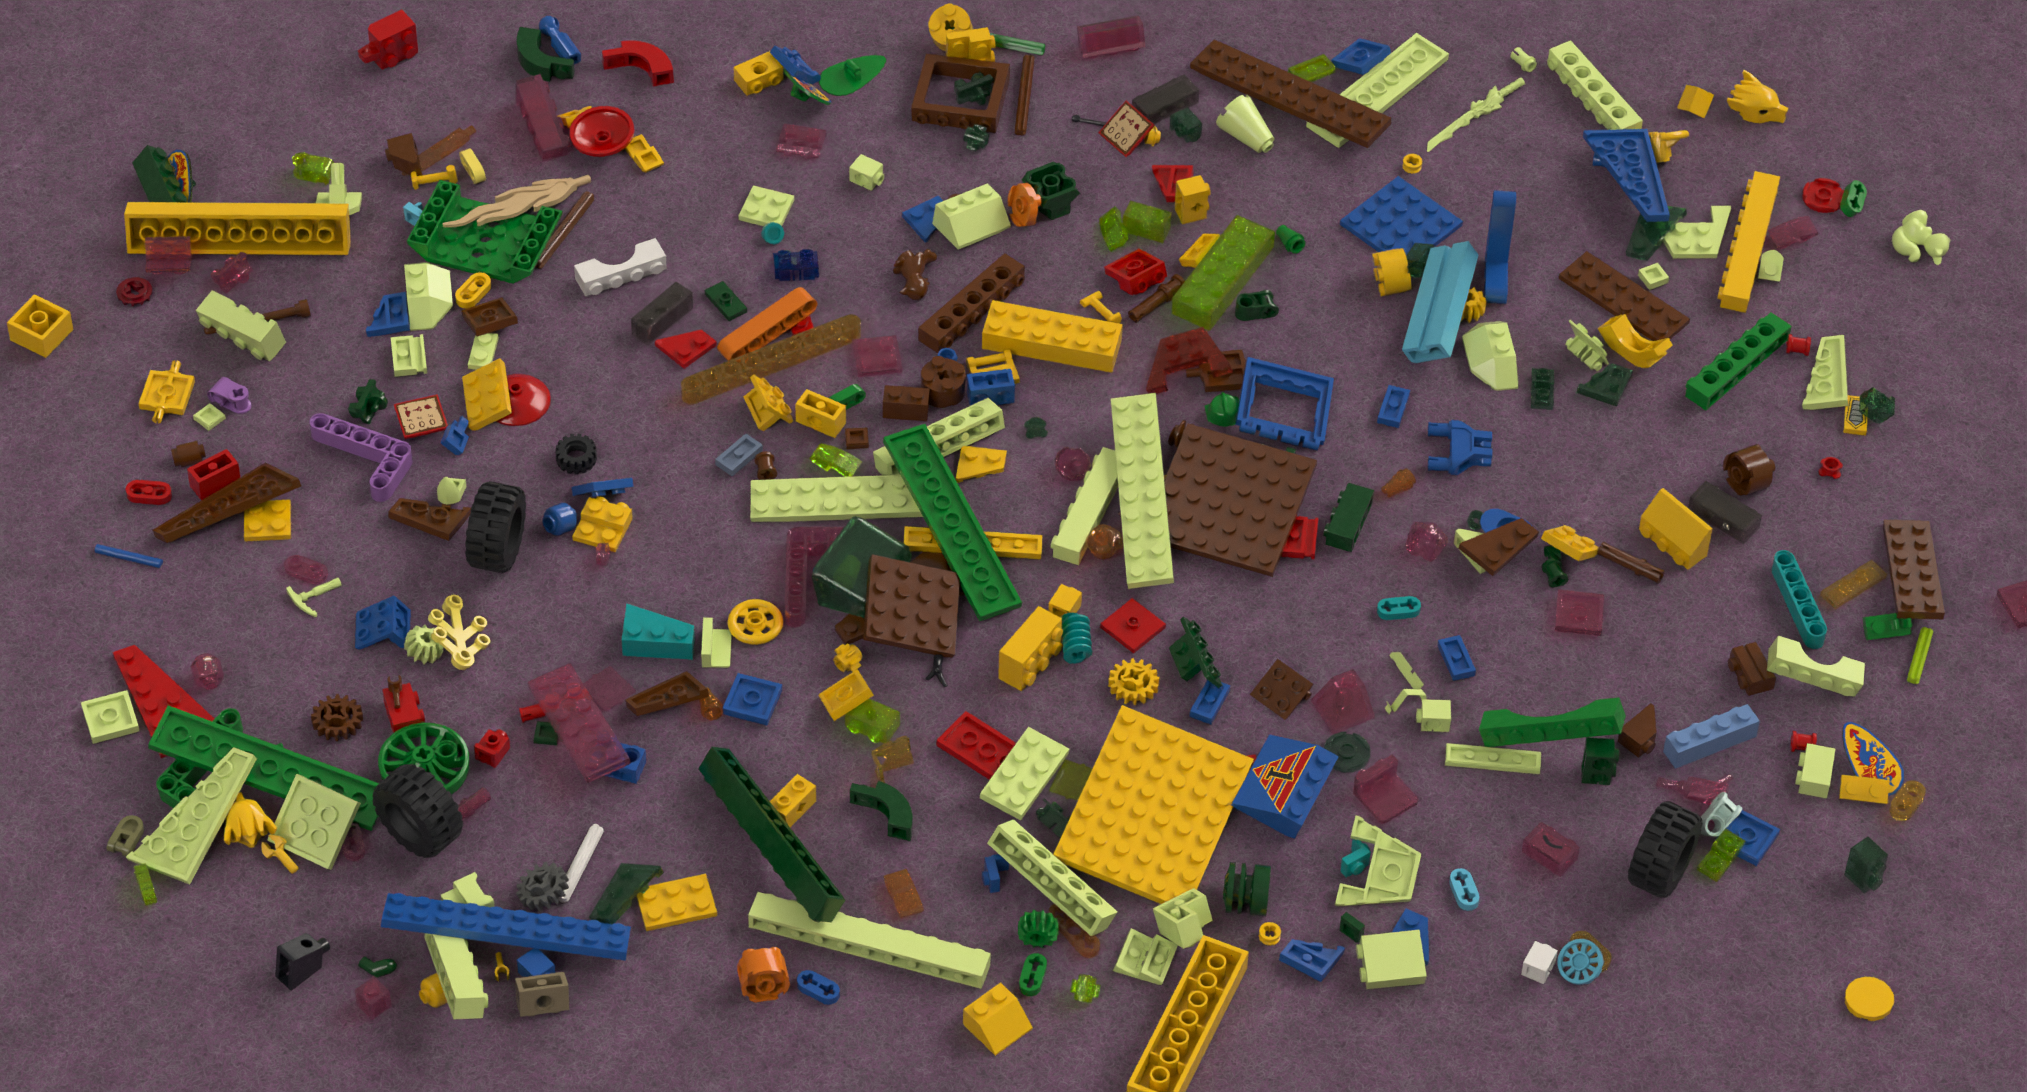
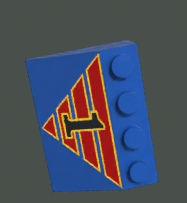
[1231,735,1339,839]

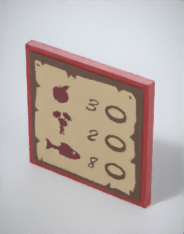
[1098,100,1155,157]
[394,394,448,439]

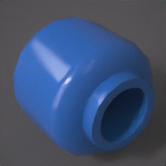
[542,503,577,536]

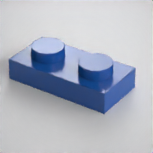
[1377,385,1410,428]
[1437,635,1476,681]
[1190,680,1230,725]

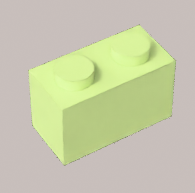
[1795,743,1835,798]

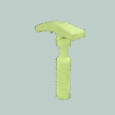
[286,578,342,617]

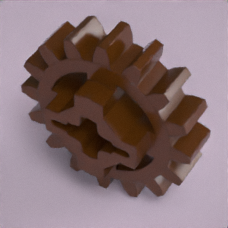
[311,694,363,741]

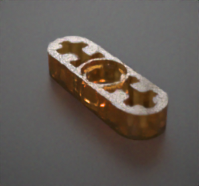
[1048,904,1100,958]

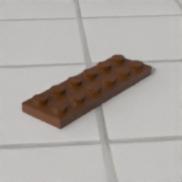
[1559,251,1690,341]
[1883,519,1945,620]

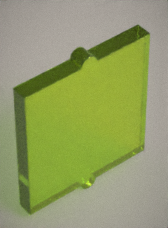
[1049,759,1092,801]

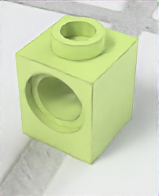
[849,154,884,191]
[1416,699,1451,732]

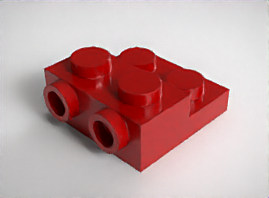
[1104,248,1168,296]

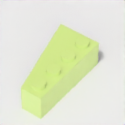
[196,290,286,361]

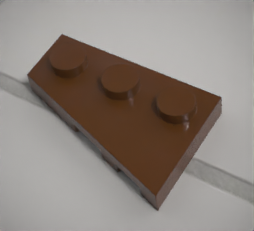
[388,498,471,541]
[1458,518,1539,576]

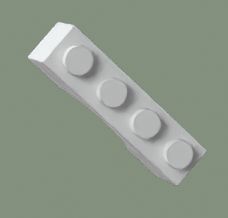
[574,238,667,296]

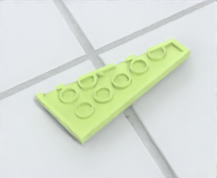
[126,747,257,884]

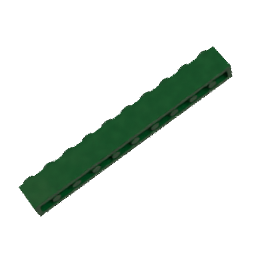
[698,747,846,923]

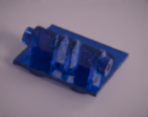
[773,249,819,282]

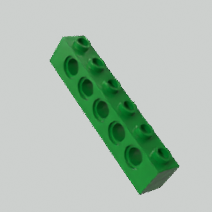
[1685,312,1792,410]

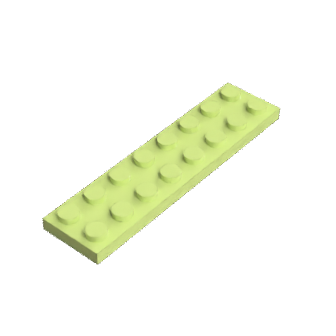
[1306,33,1449,148]
[750,475,923,522]

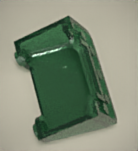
[812,516,912,618]

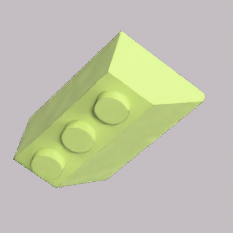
[932,183,1011,250]

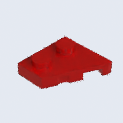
[1152,165,1194,202]
[655,329,717,369]

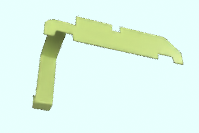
[1385,652,1427,714]

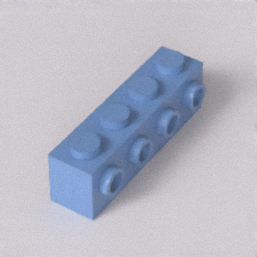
[1663,704,1760,769]

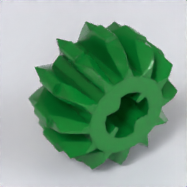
[1018,909,1059,948]

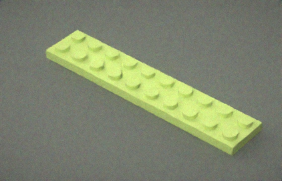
[1111,393,1174,589]

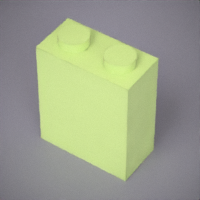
[1356,930,1427,989]

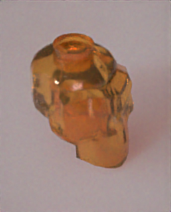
[1087,524,1124,560]

